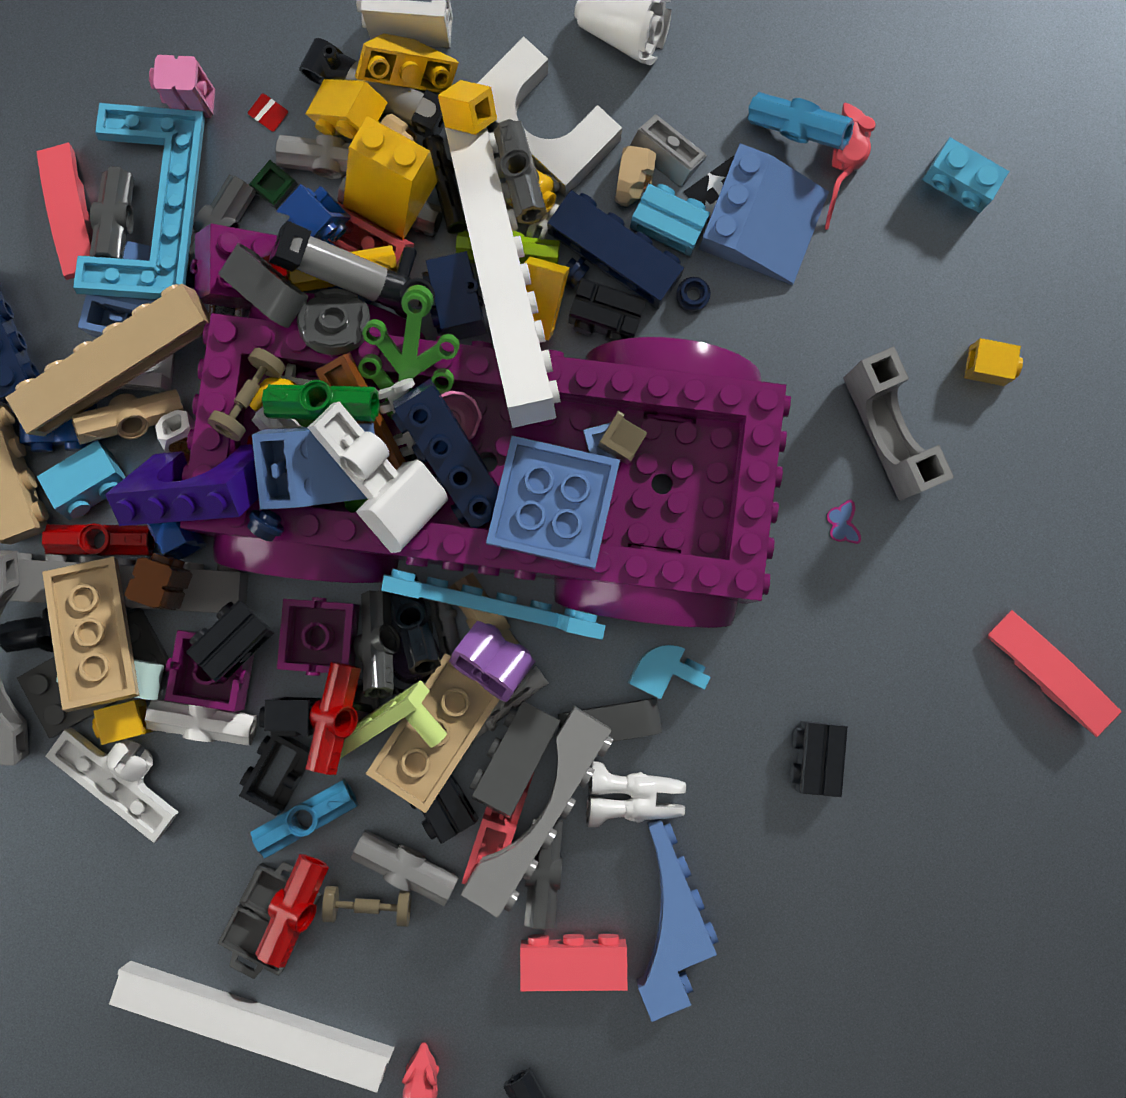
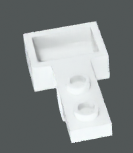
[307,401,448,553]

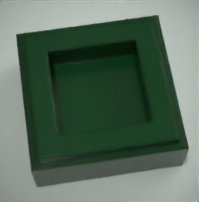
[248,160,298,210]

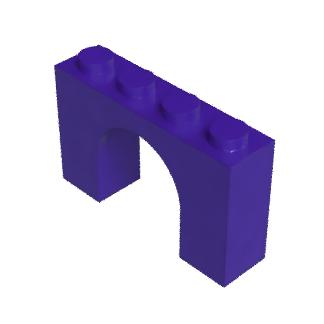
[105,444,259,526]

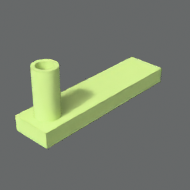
[340,680,447,759]

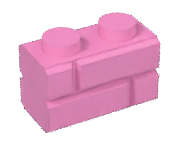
[149,55,215,118]

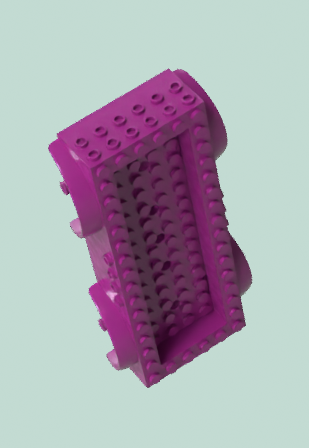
[180,293,791,628]

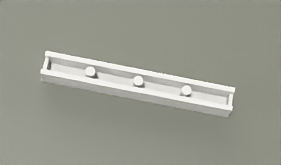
[109,961,395,1093]

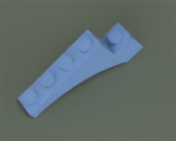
[636,819,719,1022]

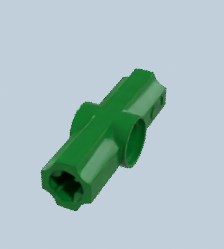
[262,380,380,422]

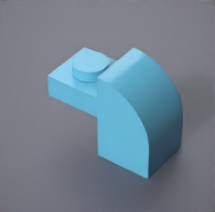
[628,645,711,699]

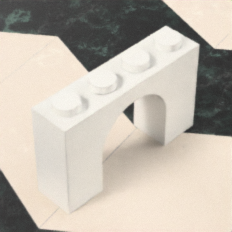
[477,36,622,197]

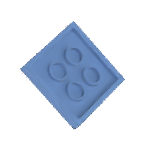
[486,436,620,569]

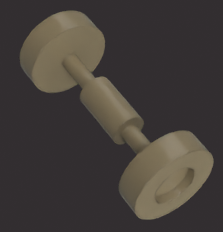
[207,348,286,441]
[322,886,412,927]

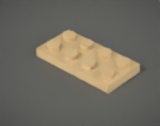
[42,556,140,712]
[366,653,500,813]

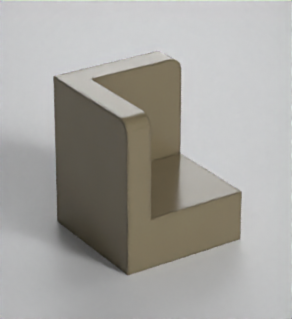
[597,411,647,465]

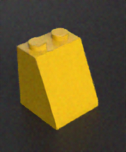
[343,116,438,240]

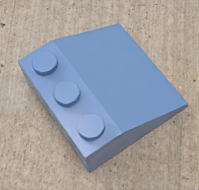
[699,143,829,285]

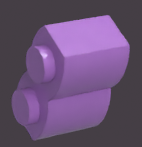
[449,621,536,702]

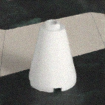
[574,0,672,66]

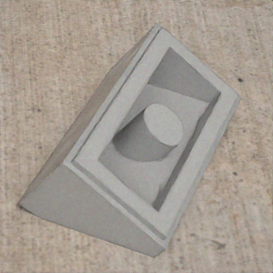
[630,114,707,187]

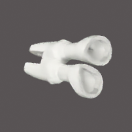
[586,761,686,828]

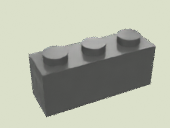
[469,701,561,819]

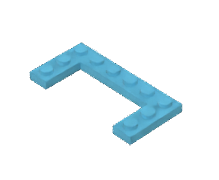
[73,103,205,299]
[381,569,606,640]

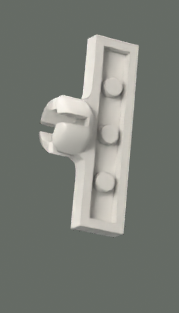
[45,727,179,843]

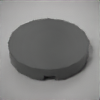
[297,288,371,355]

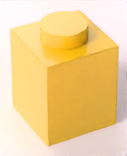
[438,80,497,135]
[964,338,1023,386]
[92,699,153,745]

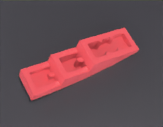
[36,142,93,280]
[988,610,1122,737]
[461,771,535,884]

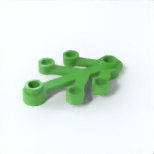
[358,285,460,420]

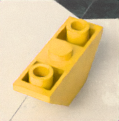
[355,33,459,93]

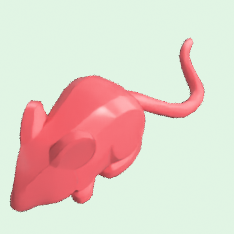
[825,102,875,230]
[402,1042,439,1098]

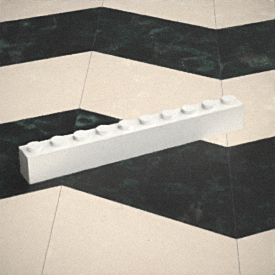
[445,127,561,428]

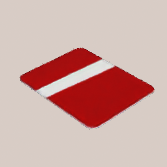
[248,93,288,132]

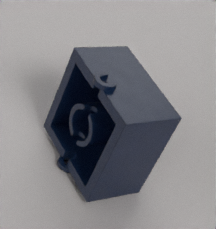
[422,251,487,340]

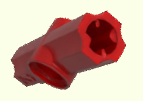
[42,523,156,557]
[306,662,361,775]
[255,854,329,968]

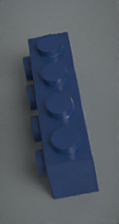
[547,190,684,309]
[0,283,40,405]
[391,379,499,528]

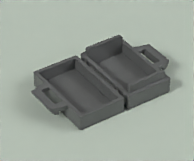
[218,861,322,979]

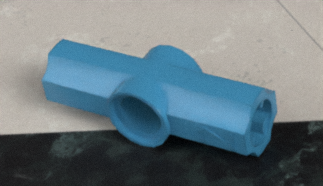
[748,92,854,150]
[250,779,359,859]

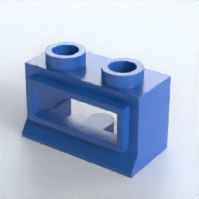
[277,184,351,242]

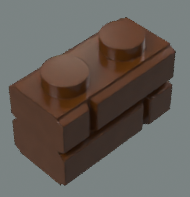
[124,552,193,610]

